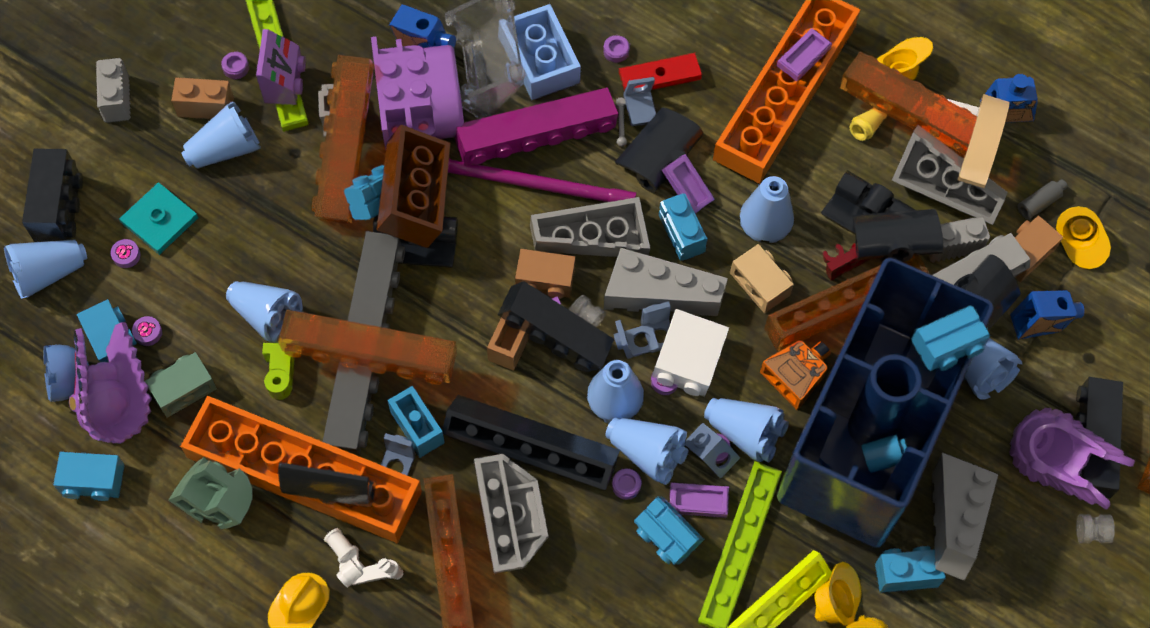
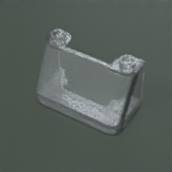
[444,0,525,119]

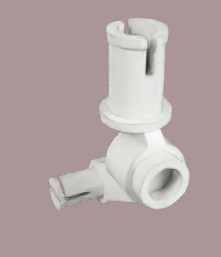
[324,528,403,588]

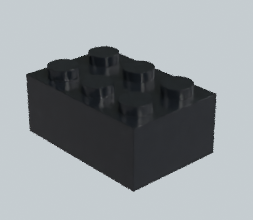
[22,148,83,242]

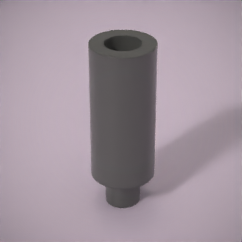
[1017,179,1068,220]

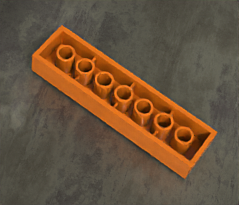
[713,0,860,184]
[180,396,422,544]

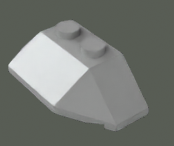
[474,454,548,574]

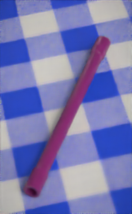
[448,158,637,202]

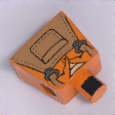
[760,341,831,410]

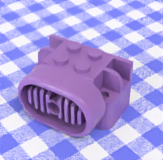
[371,36,464,149]

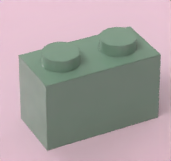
[145,352,217,418]

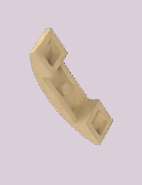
[958,94,1010,188]

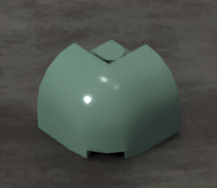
[169,457,252,529]

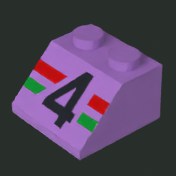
[256,29,306,105]

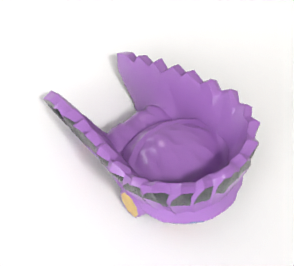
[69,323,152,443]

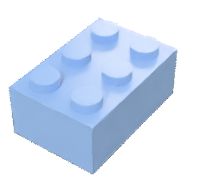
[501,4,581,100]

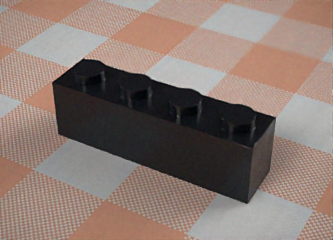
[498,281,614,372]
[1075,377,1123,499]

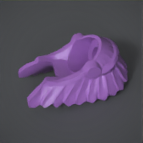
[1009,408,1135,509]

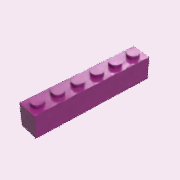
[455,87,618,166]

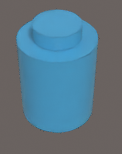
[862,434,907,473]

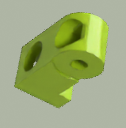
[262,343,295,400]

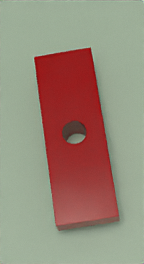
[619,53,702,91]

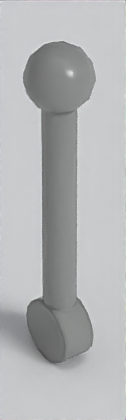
[616,98,627,147]

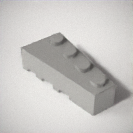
[892,125,1008,225]
[530,197,650,257]
[933,233,1030,285]
[604,248,728,316]
[932,453,998,580]

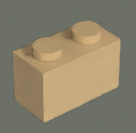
[730,244,794,314]

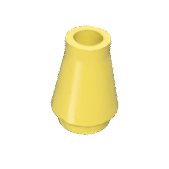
[850,105,887,141]

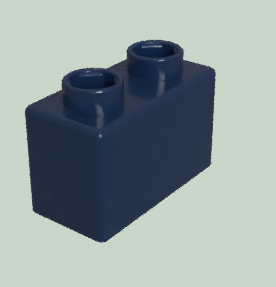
[777,258,994,548]

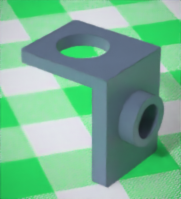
[623,77,656,126]
[641,301,671,353]
[613,320,659,359]
[685,423,740,478]
[381,433,416,476]

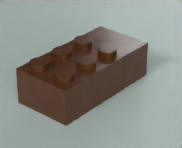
[377,125,450,248]

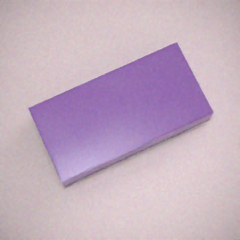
[777,28,832,81]
[662,154,714,213]
[669,483,729,518]

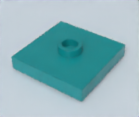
[119,182,198,255]

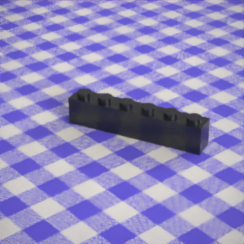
[442,395,620,490]

